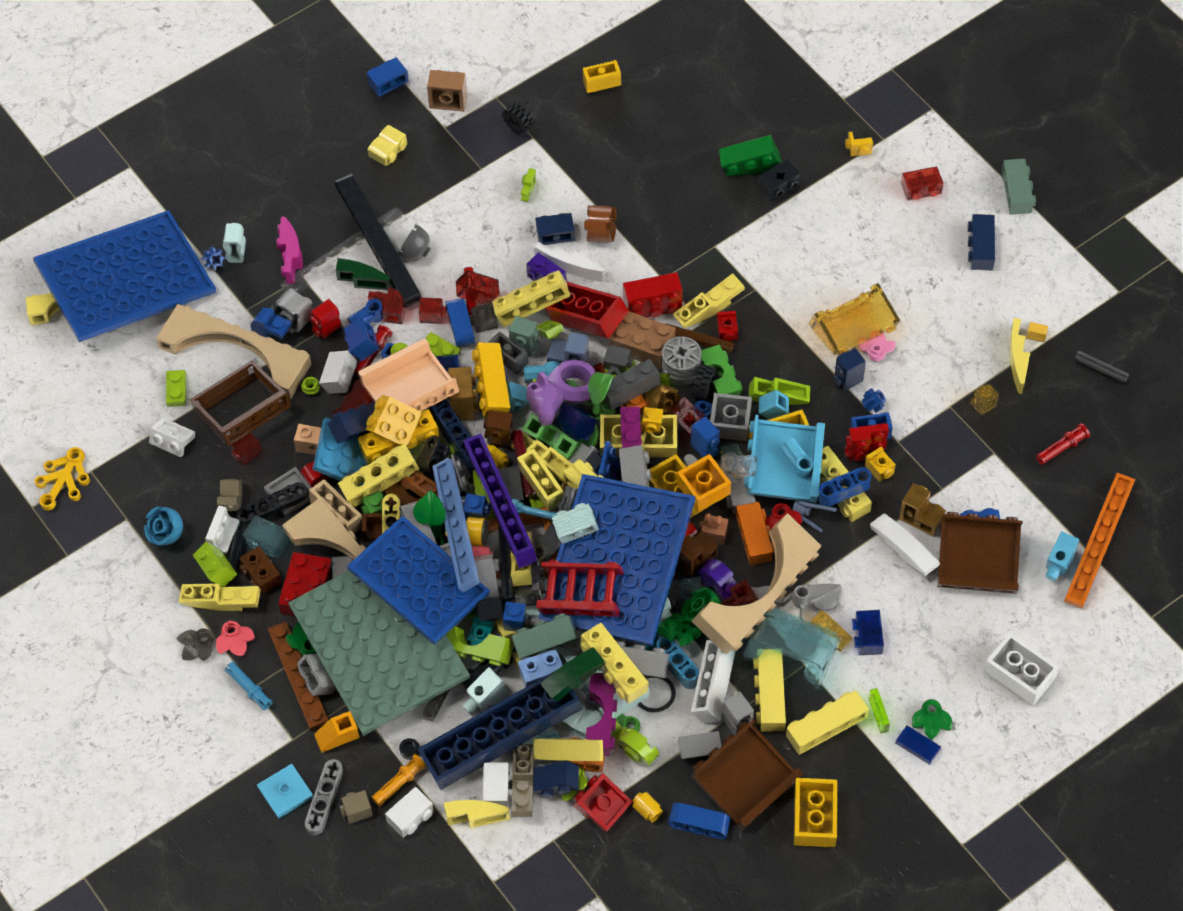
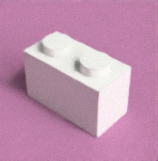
[319,351,357,394]
[483,762,513,807]
[385,787,434,838]

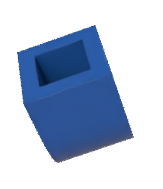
[250,308,292,339]

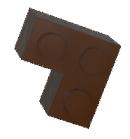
[676,531,718,580]

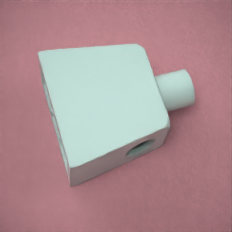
[462,667,508,714]

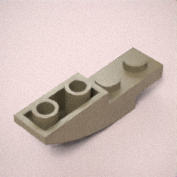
[511,744,534,817]

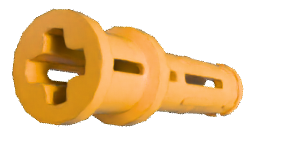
[371,754,427,807]

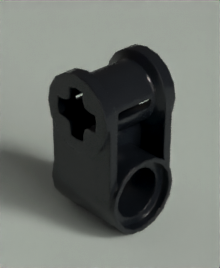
[416,435,450,474]

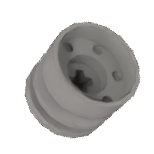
[662,336,701,387]

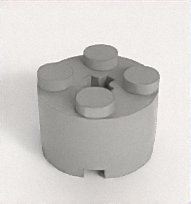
[271,288,313,333]

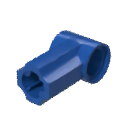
[347,299,384,324]

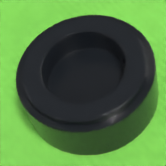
[399,738,420,760]

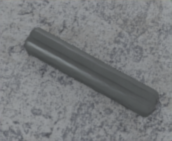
[1075,351,1129,383]

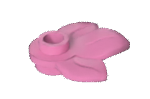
[858,332,895,361]

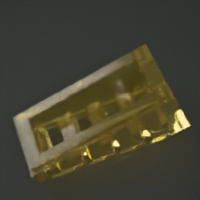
[808,610,852,652]

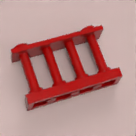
[536,560,624,617]

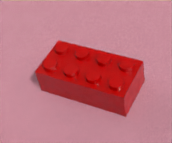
[544,281,629,339]

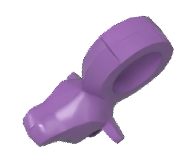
[526,360,596,426]

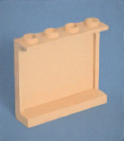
[358,338,459,412]

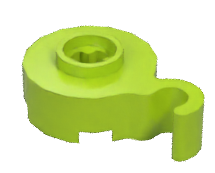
[611,720,659,767]

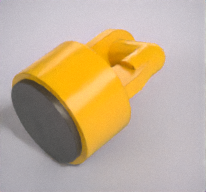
[445,517,488,546]

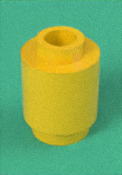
[487,444,509,469]
[633,792,663,823]

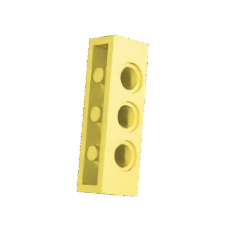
[338,443,420,508]

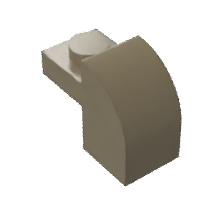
[217,479,242,511]

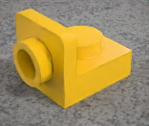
[641,407,663,433]

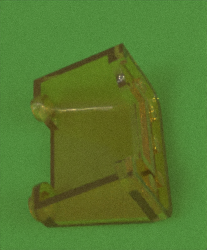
[809,283,900,356]

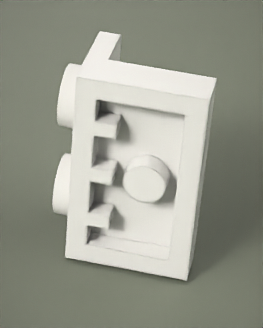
[149,418,195,457]
[205,506,239,554]

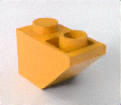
[314,711,359,753]

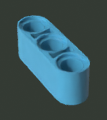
[656,636,699,689]

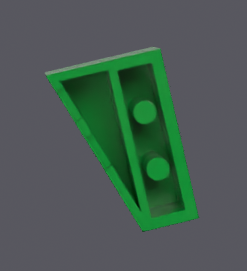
[719,135,781,176]

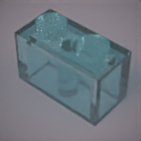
[243,515,291,558]

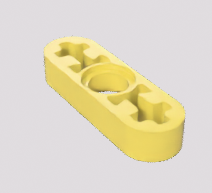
[382,493,400,534]

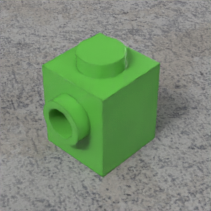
[361,490,389,514]

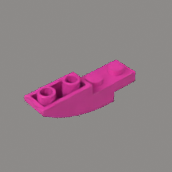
[276,217,303,284]

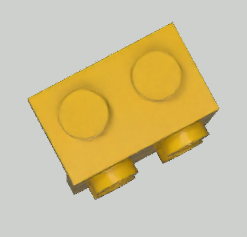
[366,395,421,446]

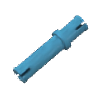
[225,662,273,710]

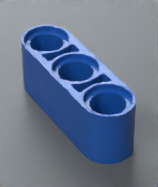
[445,298,475,347]
[818,467,872,506]
[668,803,731,839]

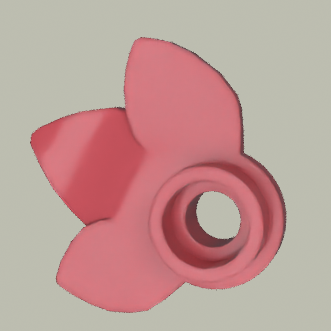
[216,621,255,656]

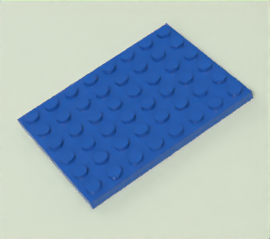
[33,210,216,342]
[538,474,696,646]

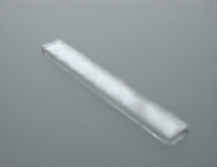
[280,207,408,294]

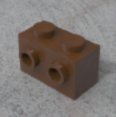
[483,410,514,449]
[239,546,282,595]

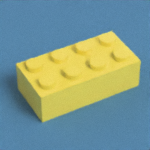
[600,414,677,458]

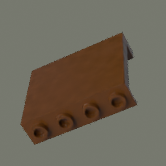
[937,512,1023,594]
[691,719,803,831]

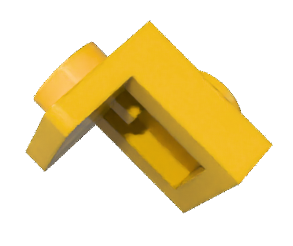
[845,132,873,156]

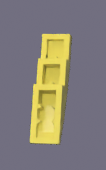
[1010,318,1030,394]
[511,432,572,483]
[533,738,603,761]

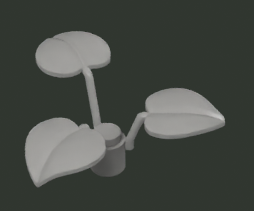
[750,583,841,658]

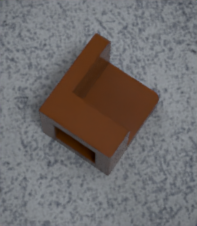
[362,513,382,542]

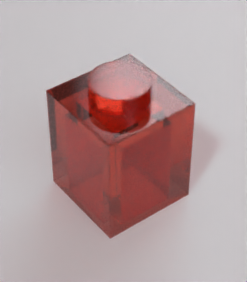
[419,297,447,324]
[231,433,262,465]

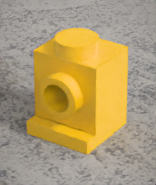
[865,447,896,482]

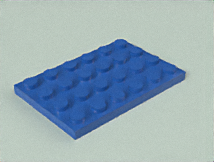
[347,516,490,645]

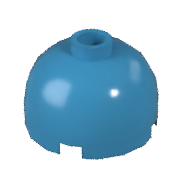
[144,507,183,545]

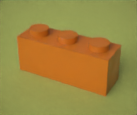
[736,502,775,566]

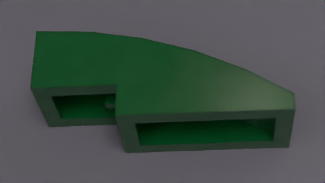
[336,258,391,291]
[540,647,606,701]

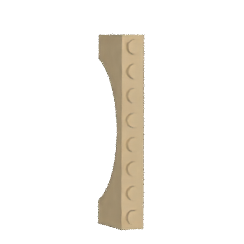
[156,304,312,399]
[282,498,366,560]
[692,513,821,655]

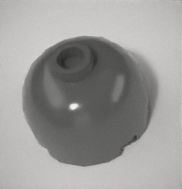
[398,224,431,261]

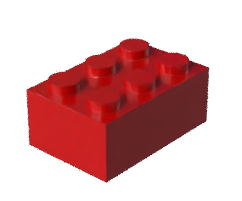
[623,272,683,318]
[278,552,333,617]

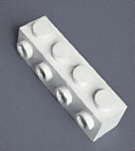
[691,640,735,723]

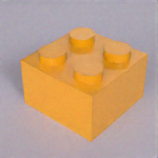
[677,454,731,512]

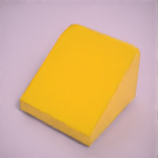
[1026,322,1048,342]

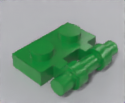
[657,612,702,646]

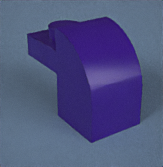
[695,558,741,602]

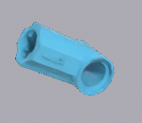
[524,361,560,383]
[780,438,814,477]

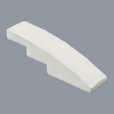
[533,242,605,282]
[870,513,940,576]

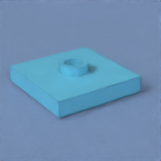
[257,764,313,819]

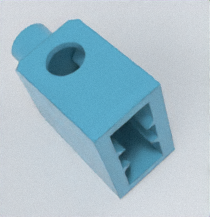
[1045,531,1080,581]

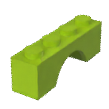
[446,626,514,667]

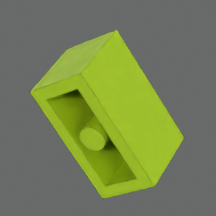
[193,541,237,587]

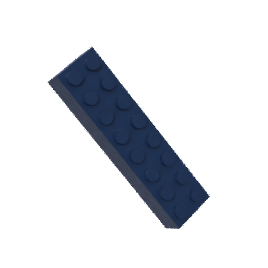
[418,670,583,790]

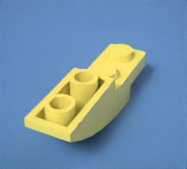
[673,274,745,328]
[179,583,261,611]

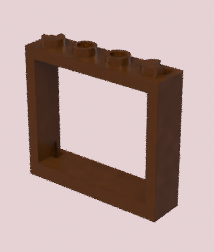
[189,360,292,446]

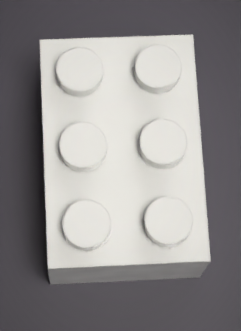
[984,633,1060,706]

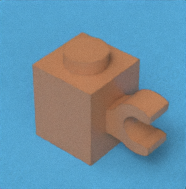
[698,514,728,545]

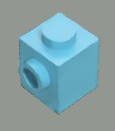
[507,381,529,412]
[759,390,789,419]

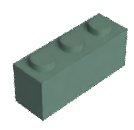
[1002,159,1036,215]
[512,613,579,659]

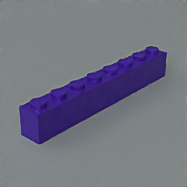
[463,434,537,568]

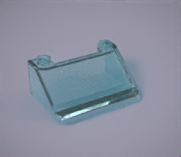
[743,608,839,690]

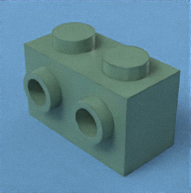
[509,316,540,357]

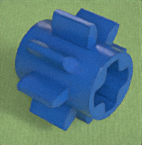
[201,246,226,270]
[862,388,886,413]

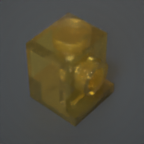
[970,383,999,415]

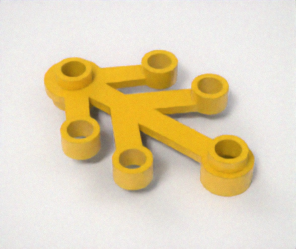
[34,447,90,511]

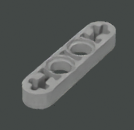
[305,759,343,835]

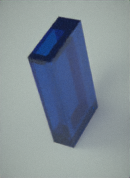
[895,725,941,765]

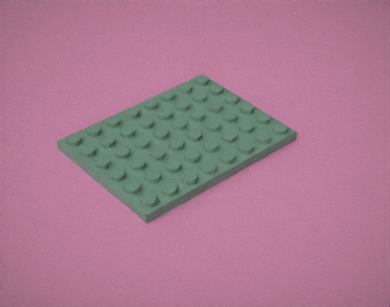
[288,571,470,736]

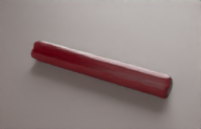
[511,429,536,498]

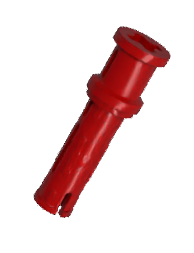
[354,325,393,377]
[1036,423,1090,465]

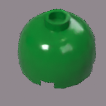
[682,587,721,627]

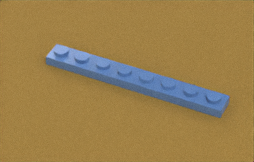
[432,458,479,592]

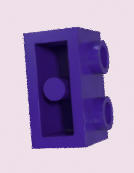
[526,252,567,281]

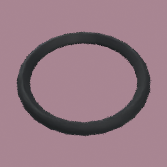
[638,675,676,712]

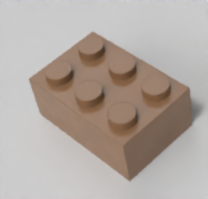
[609,311,676,369]

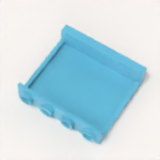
[744,415,825,503]

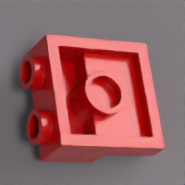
[844,423,889,461]
[573,773,633,832]

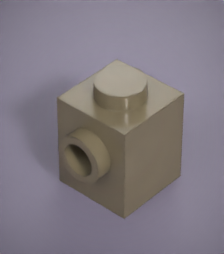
[339,790,373,824]

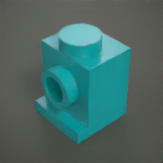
[467,617,494,646]

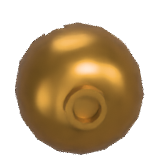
[644,384,681,415]

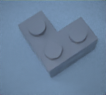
[547,332,589,364]

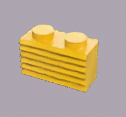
[583,60,621,93]

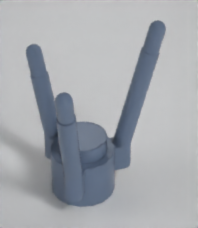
[793,500,837,533]

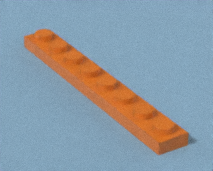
[1064,473,1135,609]

